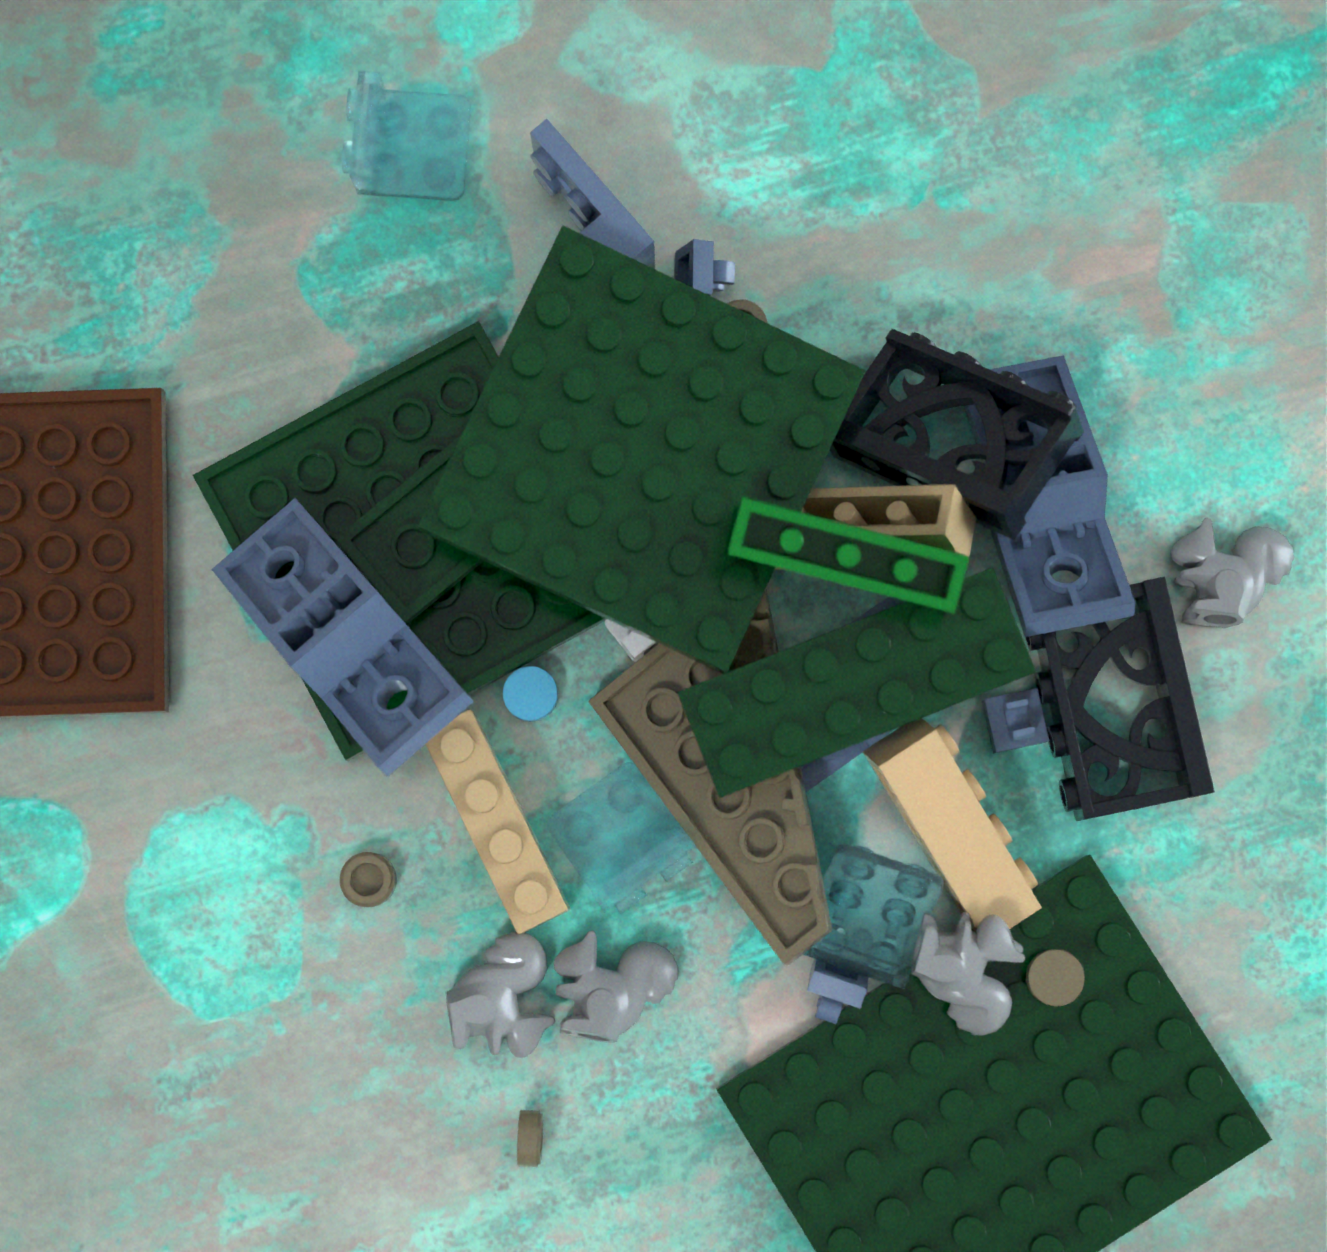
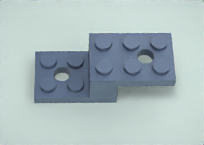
[530,119,655,269]
[964,355,1135,637]
[211,498,474,777]

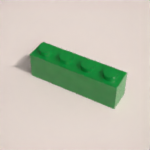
[727,496,970,614]

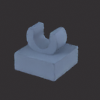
[674,239,735,296]
[982,688,1049,754]
[807,951,869,1024]

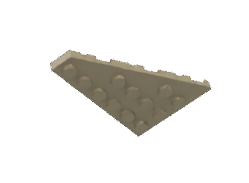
[588,589,833,965]

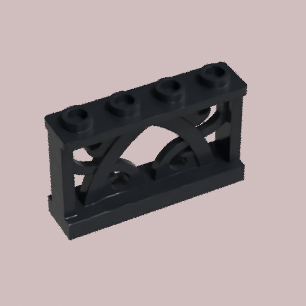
[830,329,1084,540]
[1025,577,1215,821]

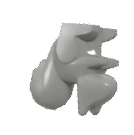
[1171,518,1294,628]
[911,912,1025,1035]
[446,931,555,1058]
[553,931,678,1043]

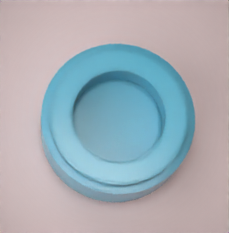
[503,666,558,722]

